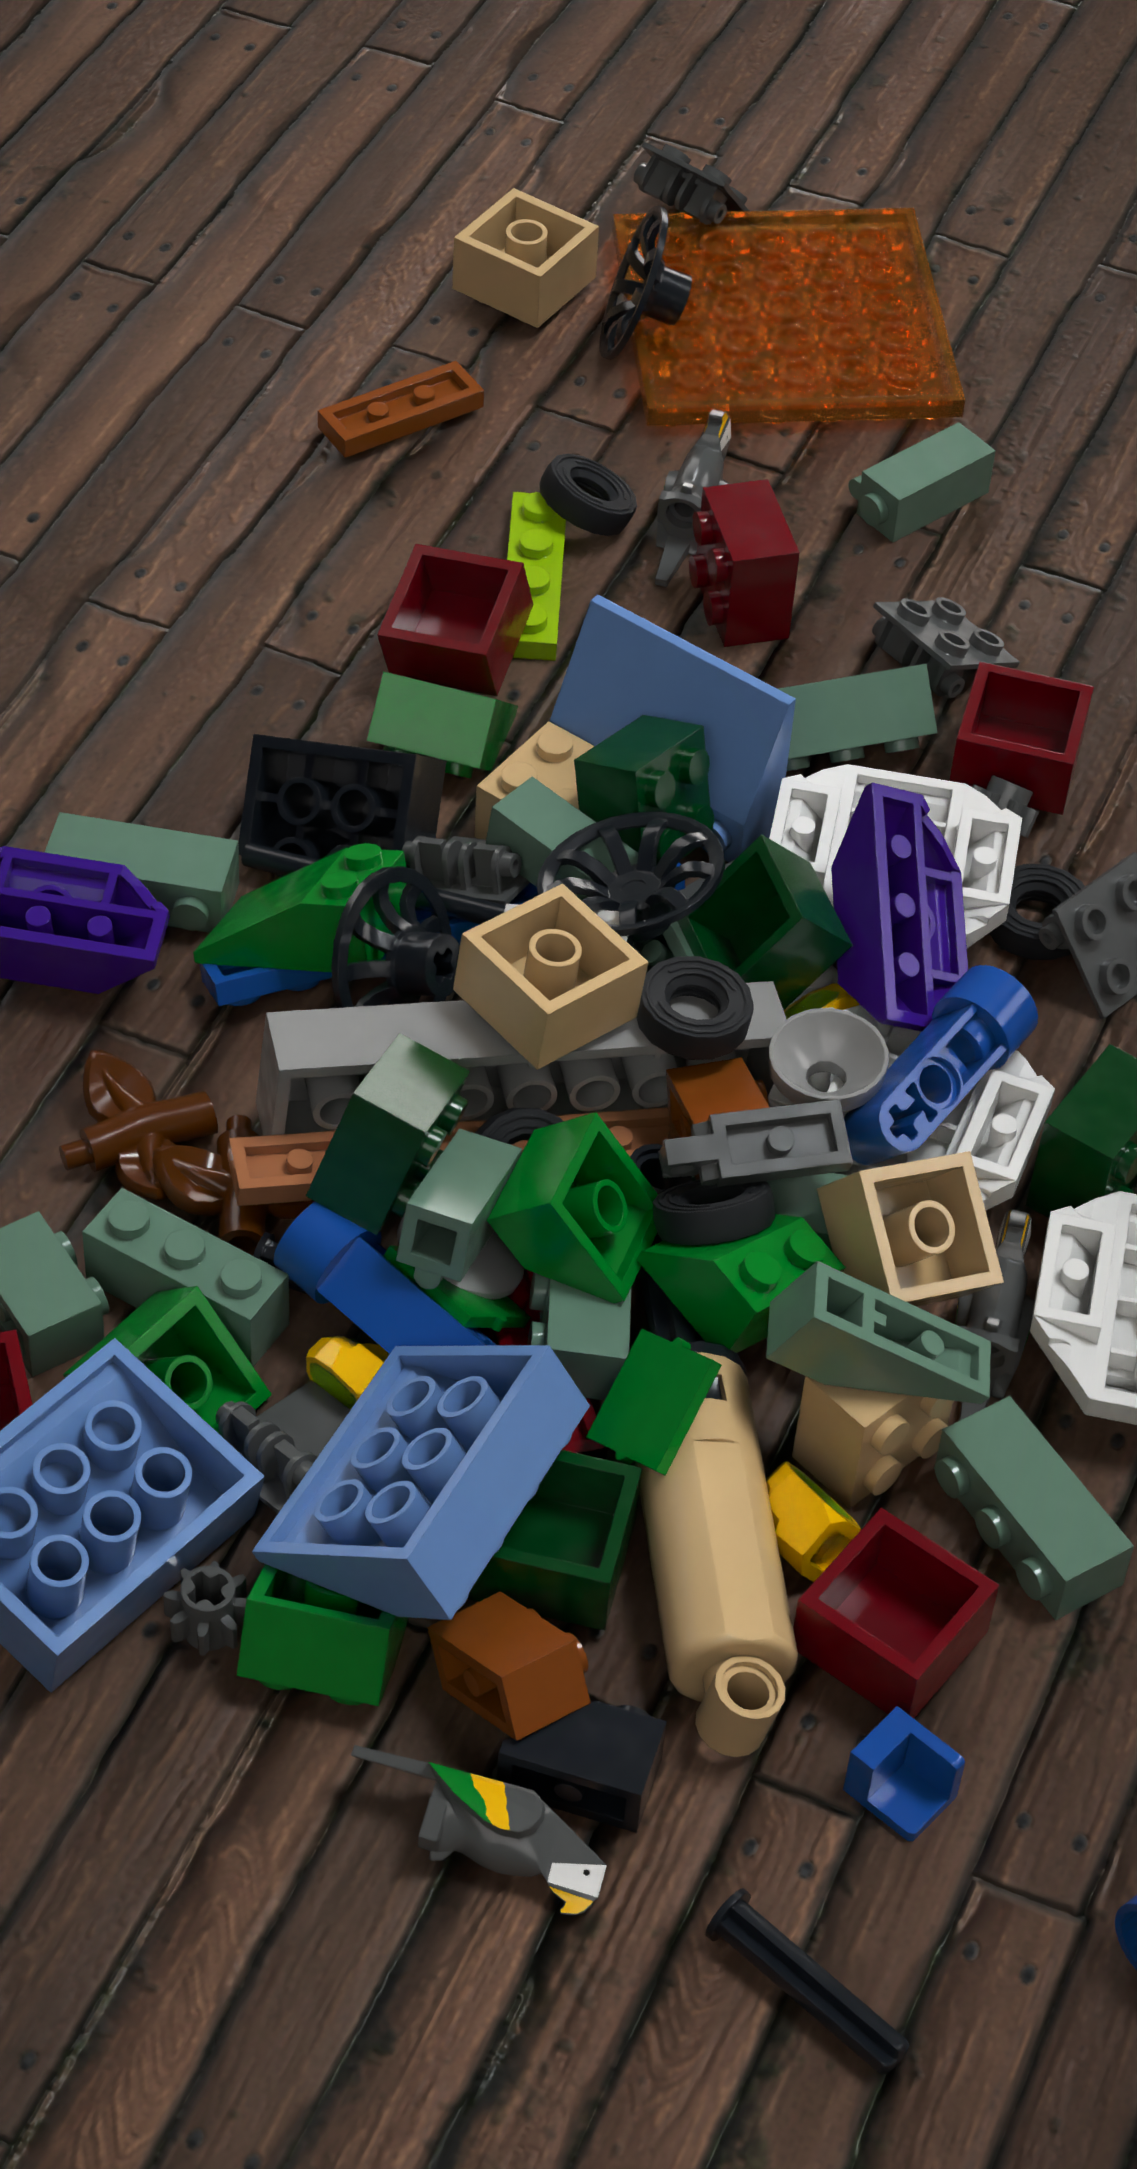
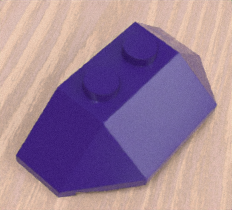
[831,783,968,1032]
[0,846,170,994]

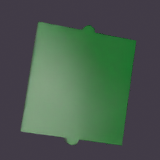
[384,1245,531,1332]
[586,1329,722,1476]

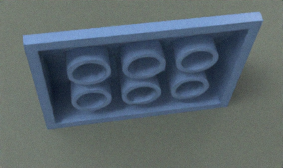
[550,594,796,862]
[0,1338,265,1692]
[252,1345,590,1620]

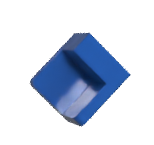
[843,1706,965,1841]

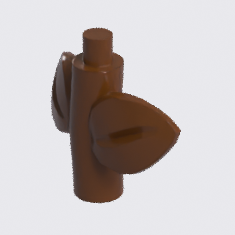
[59,1050,218,1200]
[152,1115,315,1256]

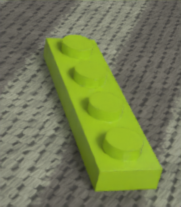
[507,492,566,661]

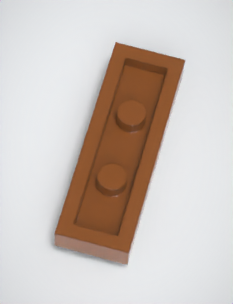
[318,361,484,458]

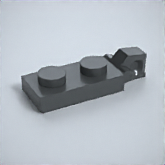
[658,1099,853,1187]

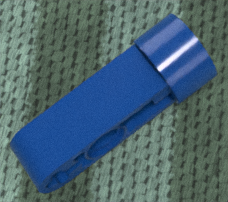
[844,965,1038,1165]
[274,1202,496,1354]

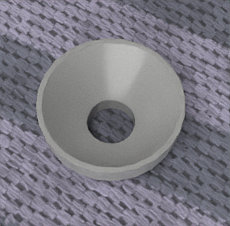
[769,1008,889,1112]

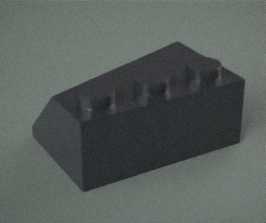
[238,734,446,878]

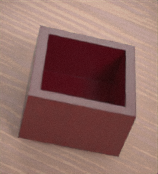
[689,479,800,647]
[377,544,534,696]
[949,661,1094,815]
[793,1507,999,1718]

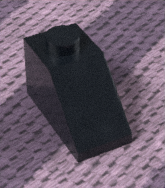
[497,1701,667,1833]

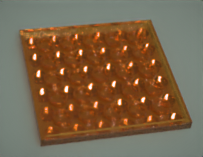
[612,208,965,427]

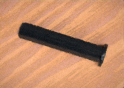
[705,1888,909,2074]

